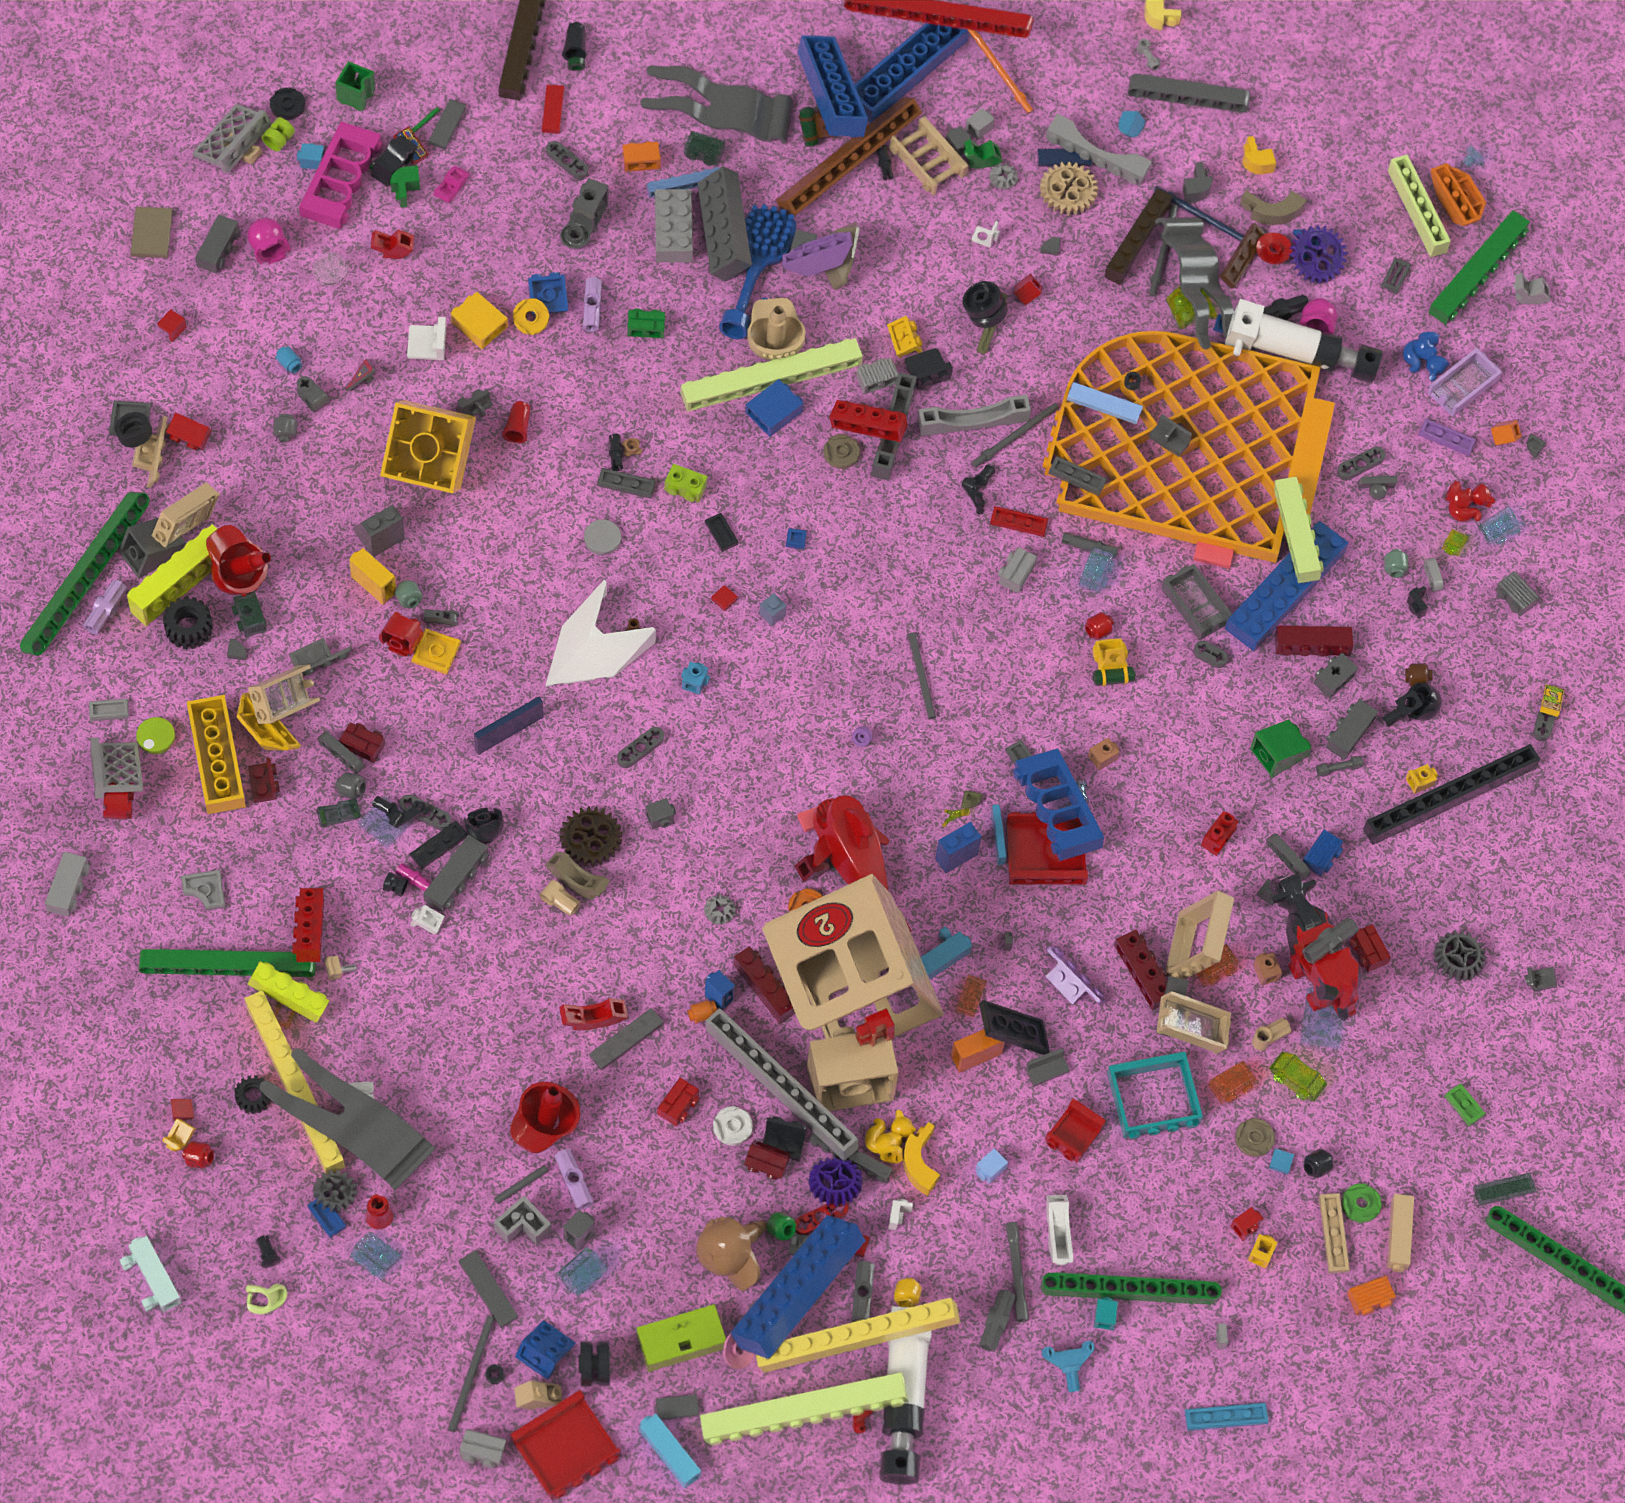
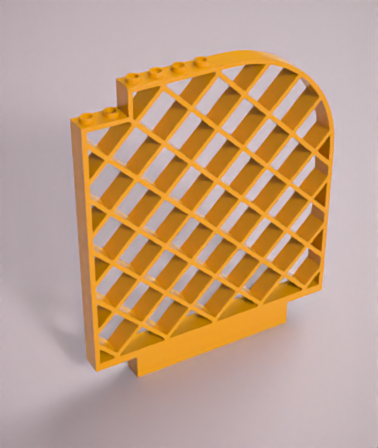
[1042,331,1335,563]

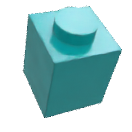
[1093,1297,1118,1330]

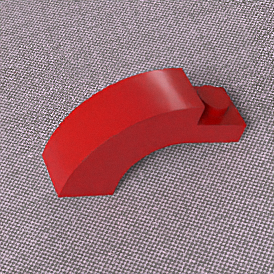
[559,998,628,1030]

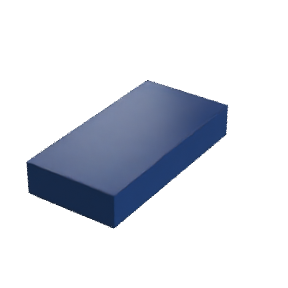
[307,1195,347,1238]

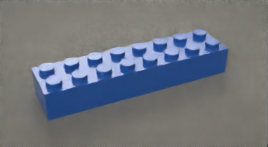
[854,23,969,123]
[797,35,868,137]
[1225,520,1349,651]
[730,1215,865,1359]

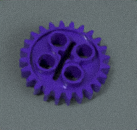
[1289,225,1348,284]

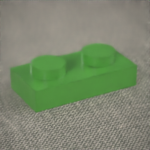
[1444,1083,1486,1127]

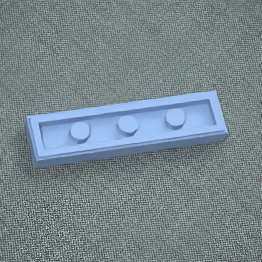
[1067,382,1143,424]

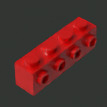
[829,400,908,442]
[292,888,324,962]

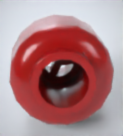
[1085,612,1114,640]
[182,1141,214,1169]

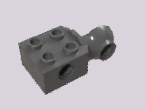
[560,178,609,249]

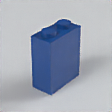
[745,379,804,437]
[935,822,982,873]

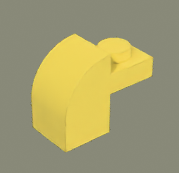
[1144,0,1181,30]

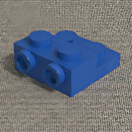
[528,272,568,315]

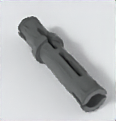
[1061,532,1118,559]

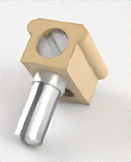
[325,956,357,980]

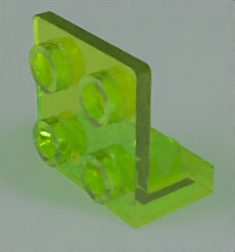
[1166,286,1218,329]

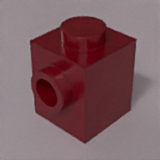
[794,854,830,882]

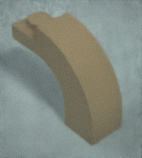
[1240,190,1307,225]
[544,851,610,900]

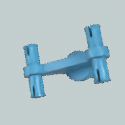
[1041,1341,1095,1392]

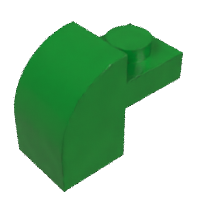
[964,139,1003,169]
[391,165,420,207]

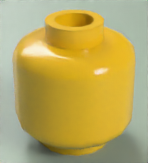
[894,1277,922,1308]

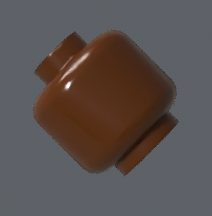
[1405,663,1432,687]

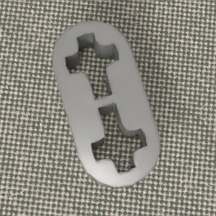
[1424,558,1443,592]

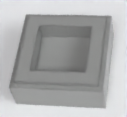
[1215,1323,1228,1349]

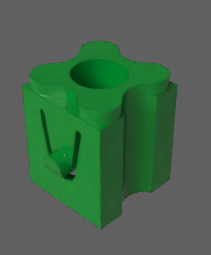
[335,61,375,111]

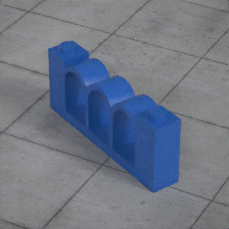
[1013,748,1104,861]

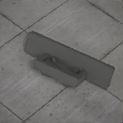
[281,638,352,684]

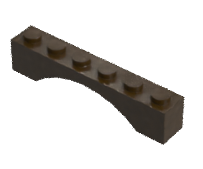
[1104,188,1173,285]

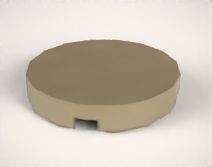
[823,434,860,469]
[1235,1118,1275,1157]

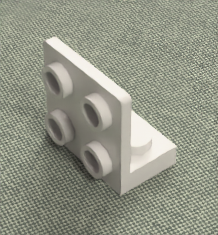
[407,317,446,360]

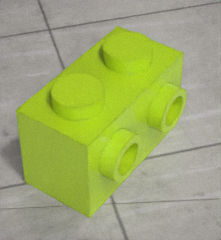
[664,464,708,503]

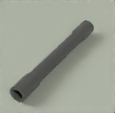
[1006,1222,1029,1322]

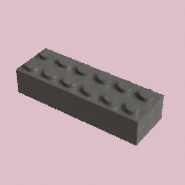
[698,166,752,281]

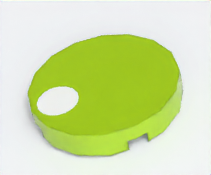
[136,717,175,755]

